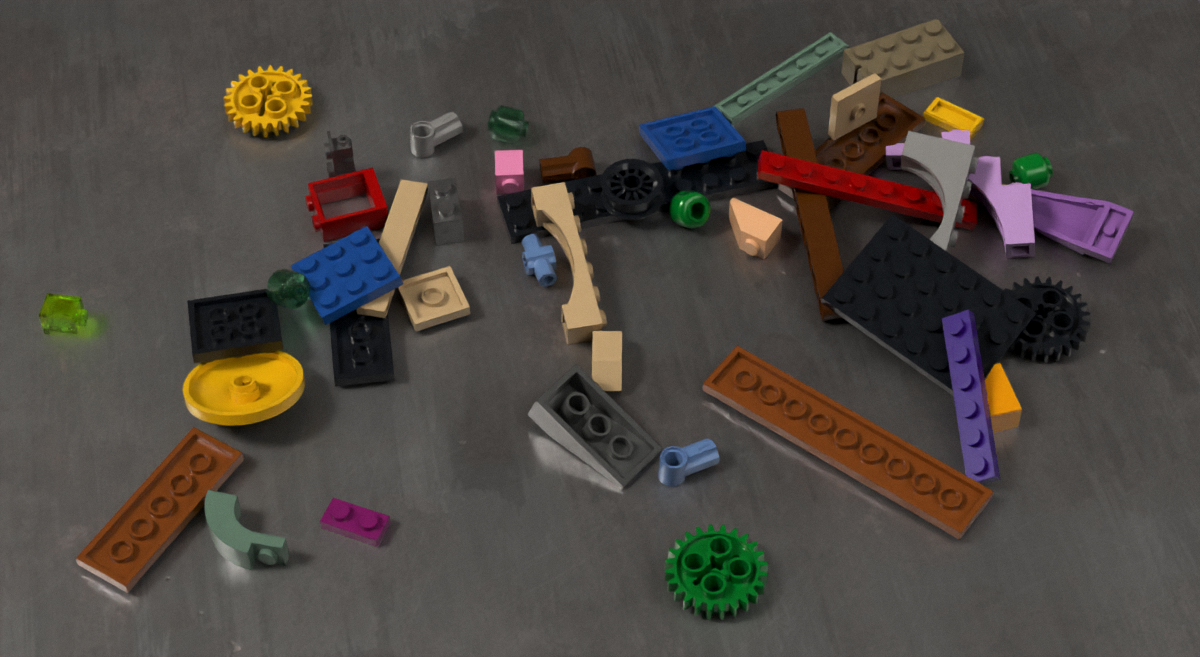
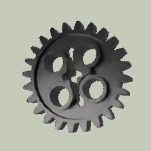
[1004,276,1090,363]

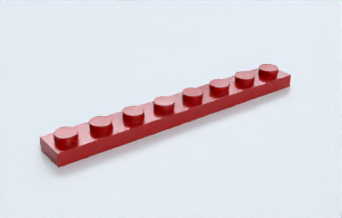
[758,150,977,231]

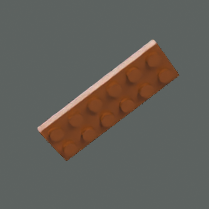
[76,427,244,593]

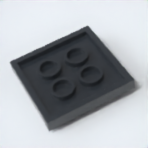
[187,287,283,363]

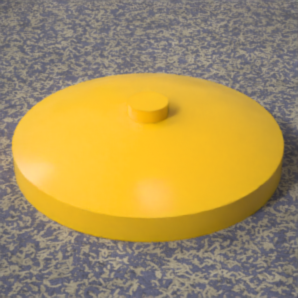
[183,350,305,426]

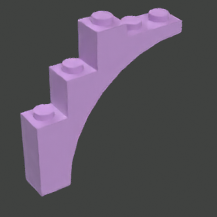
[886,129,1035,259]

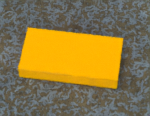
[923,97,985,141]

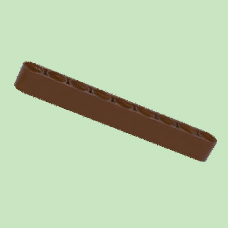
[776,107,844,321]

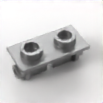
[323,131,356,178]

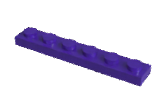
[942,309,1001,485]

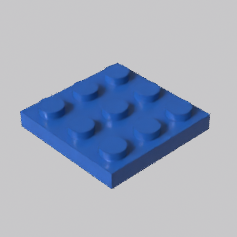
[639,106,746,170]
[291,226,403,325]

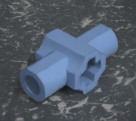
[522,234,557,287]

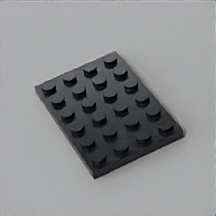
[821,214,1036,396]

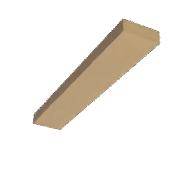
[356,180,428,318]

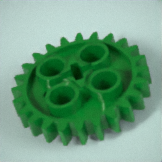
[665,524,768,620]

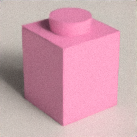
[495,150,524,194]

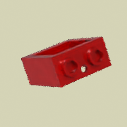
[305,168,388,242]

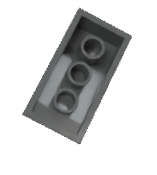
[527,364,663,489]

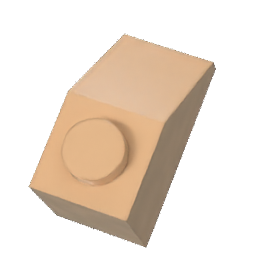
[729,198,782,260]

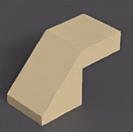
[592,331,622,391]

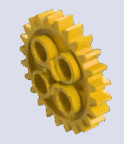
[224,65,313,137]

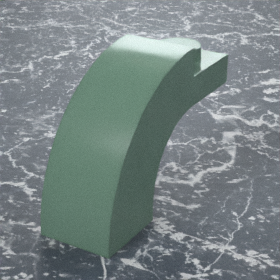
[205,490,289,570]

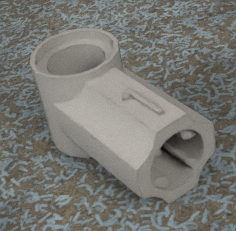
[410,111,463,158]

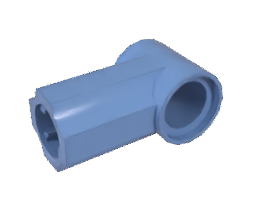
[658,438,720,487]

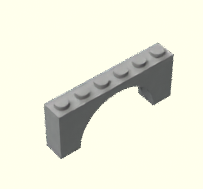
[900,131,979,252]

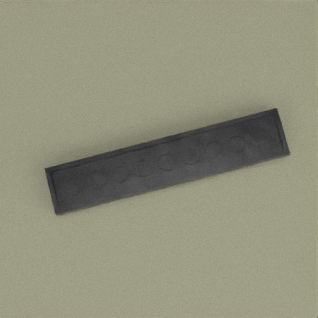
[497,140,779,244]

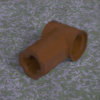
[539,147,597,183]

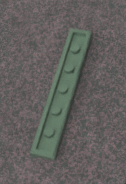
[713,32,849,126]

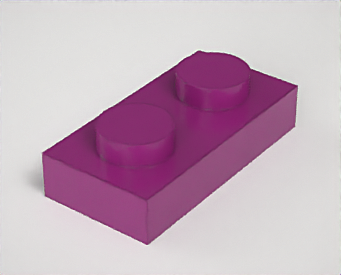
[320,498,391,548]

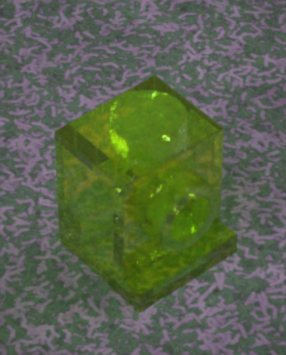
[39,293,88,335]

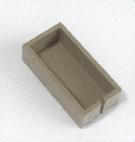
[841,18,965,99]

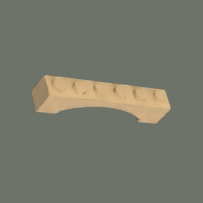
[531,182,607,345]

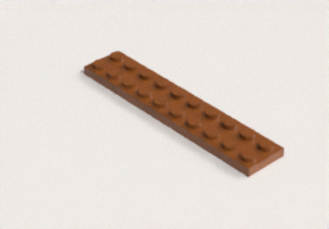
[703,345,994,540]

